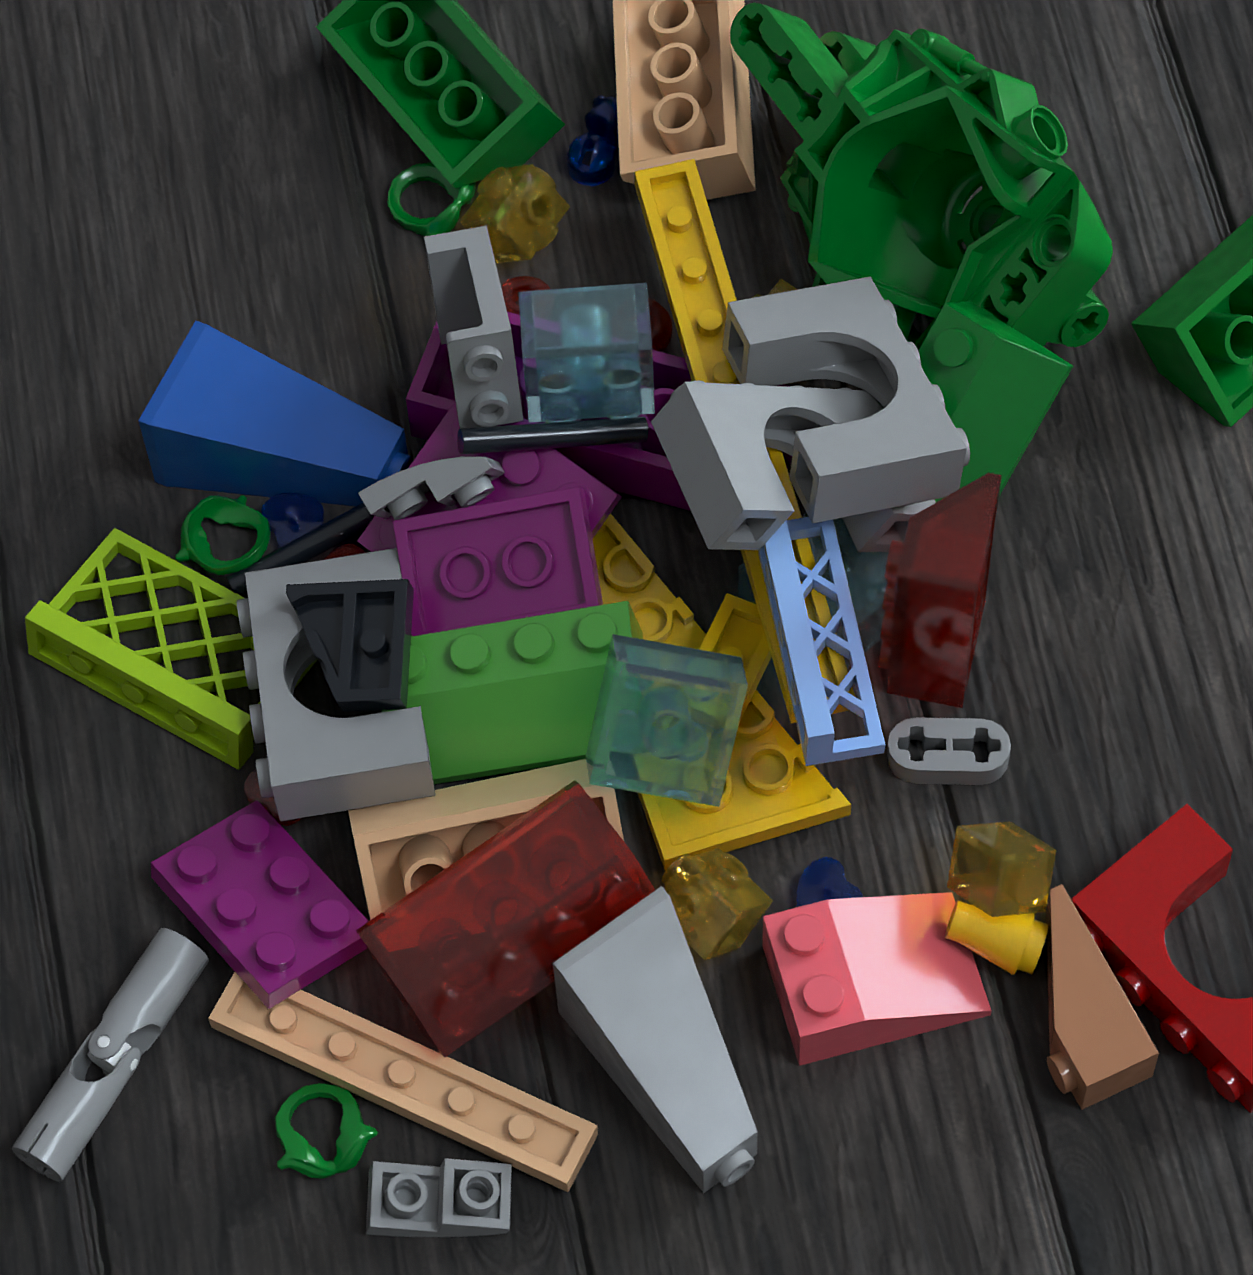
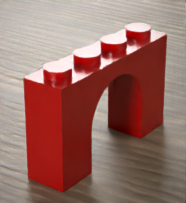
[1071,804,1253,1113]

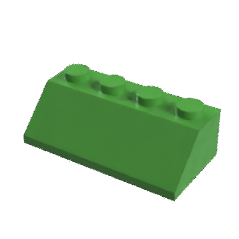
[382,601,655,784]

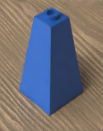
[138,320,413,506]

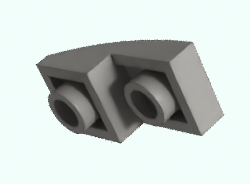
[358,457,505,520]
[366,1158,512,1237]

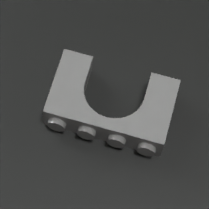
[722,276,970,524]
[651,380,942,552]
[237,548,436,821]

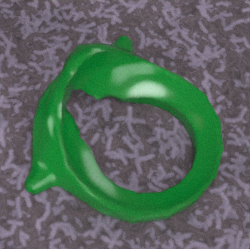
[388,163,476,236]
[176,495,271,575]
[275,1083,378,1179]

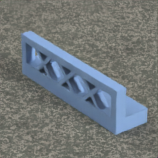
[758,517,885,766]

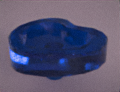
[262,493,325,548]
[797,857,862,907]

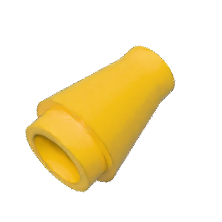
[945,900,1048,975]

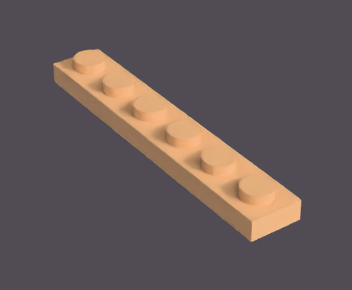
[208,972,598,1192]

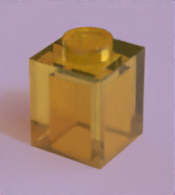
[947,822,1056,917]

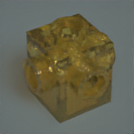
[459,164,571,263]
[661,848,773,961]

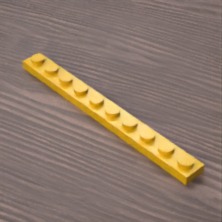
[634,159,855,723]

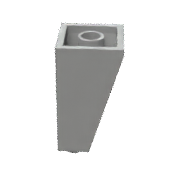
[553,886,757,1193]

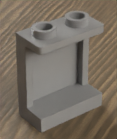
[424,225,523,429]

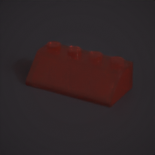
[878,473,1002,708]
[355,780,655,1058]

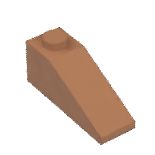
[1046,884,1159,1110]

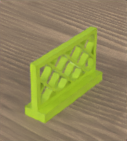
[25,528,317,770]

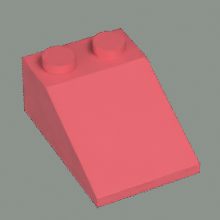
[763,892,991,1066]

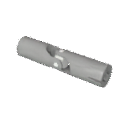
[11,928,209,1182]

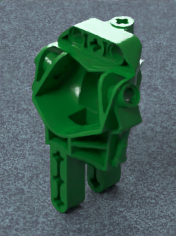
[730,3,1113,351]

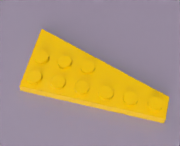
[592,513,851,870]

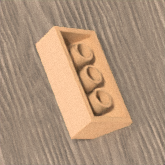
[613,0,756,200]
[348,755,635,956]

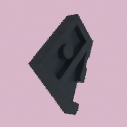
[286,579,414,712]

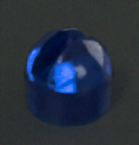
[567,132,615,186]

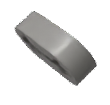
[887,717,1011,785]

